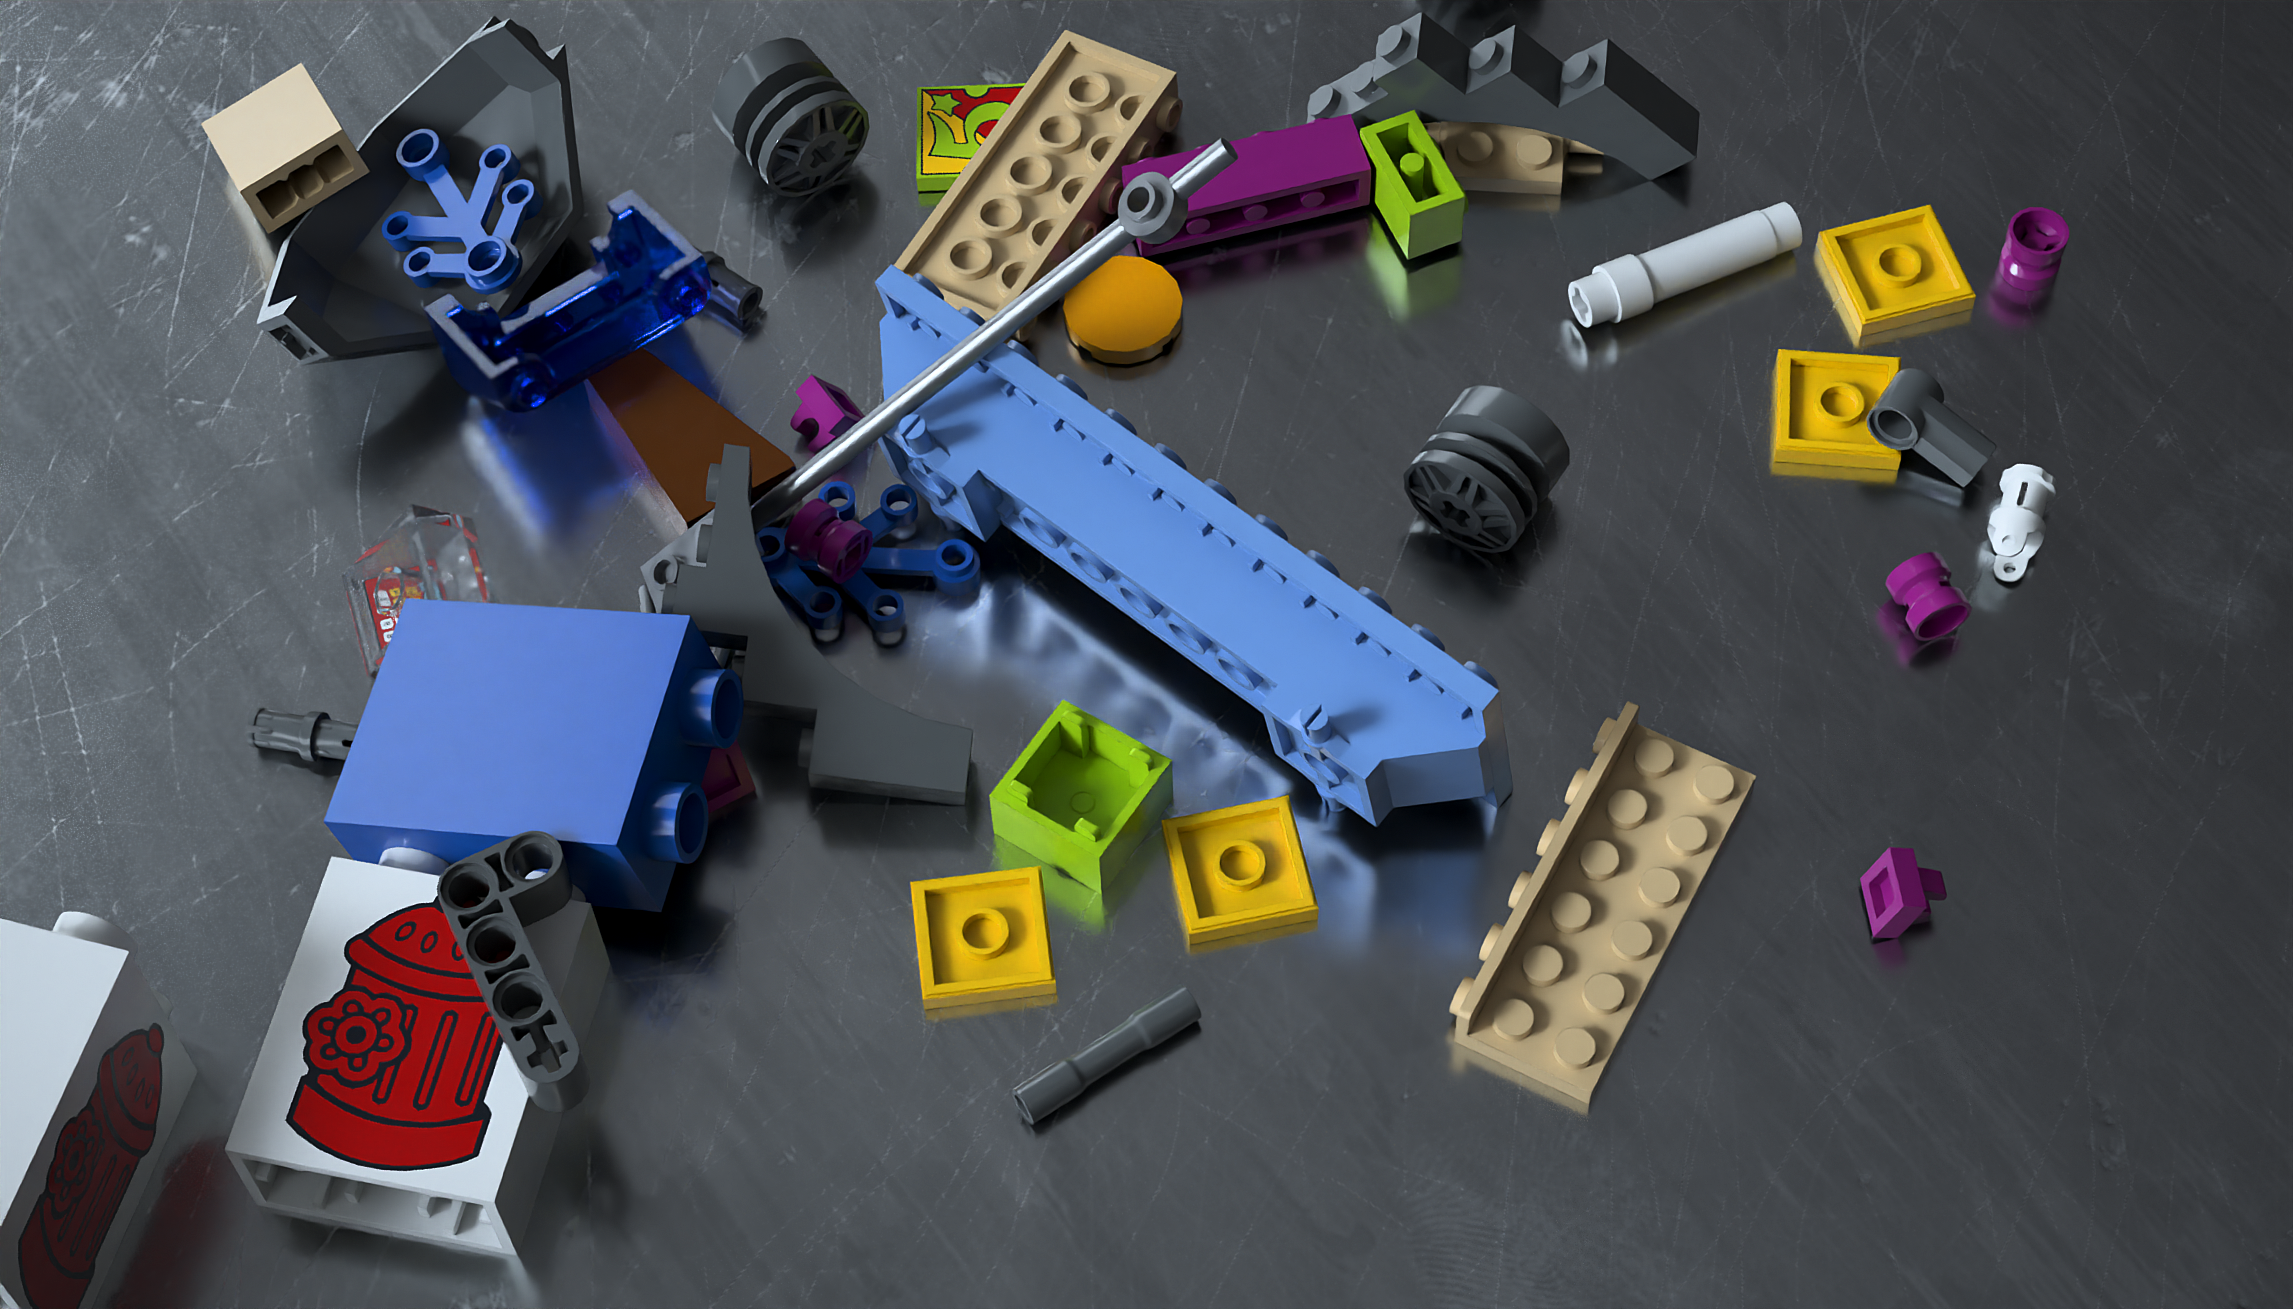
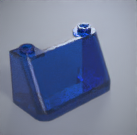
[423,189,712,413]

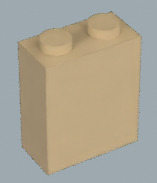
[201,63,370,234]

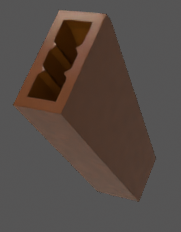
[581,341,802,535]

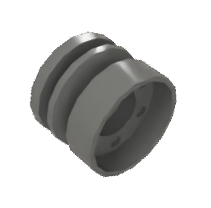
[711,37,870,197]
[1403,385,1570,553]

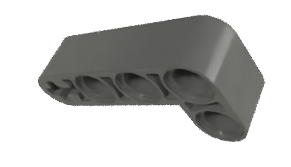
[437,831,590,1112]

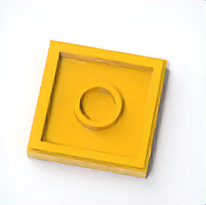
[1816,204,1976,337]
[1774,349,1901,470]
[1161,795,1319,945]
[910,866,1057,1010]

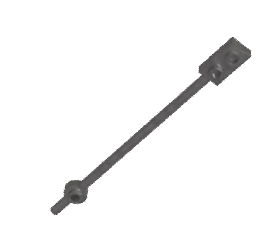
[640,138,1238,614]

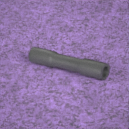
[1011,984,1202,1124]

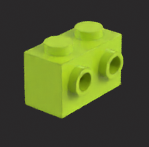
[1360,110,1469,259]

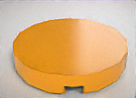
[1063,255,1183,364]

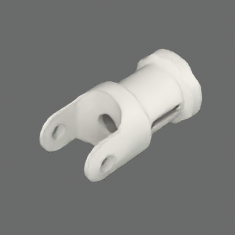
[1987,464,2058,582]

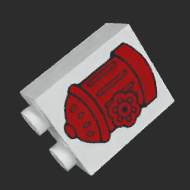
[225,847,610,1256]
[0,912,198,1309]

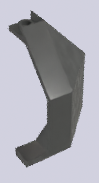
[256,15,584,365]

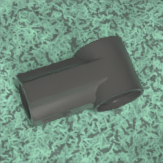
[1866,368,1997,488]

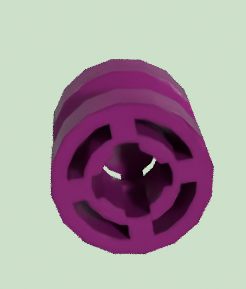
[1998,207,2069,291]
[784,498,873,584]
[1885,552,1972,641]

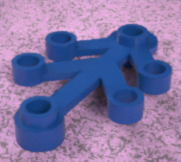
[381,129,543,295]
[757,481,982,633]

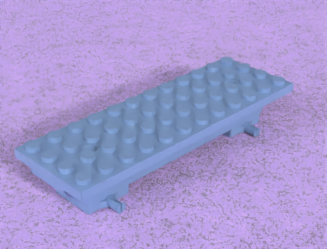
[875,264,1514,827]

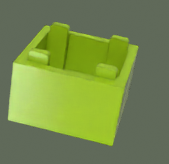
[989,699,1174,895]

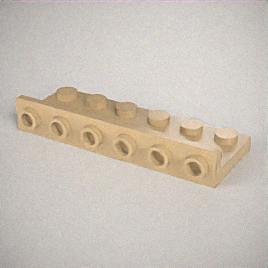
[894,30,1183,345]
[1449,701,1756,1105]

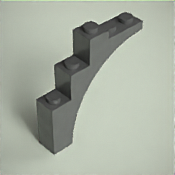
[1306,12,1700,180]
[661,444,973,806]

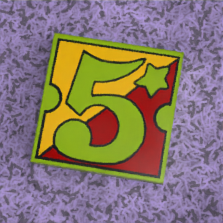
[916,83,1026,191]

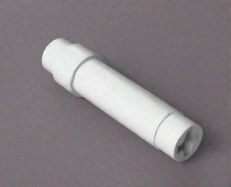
[1568,202,1802,328]

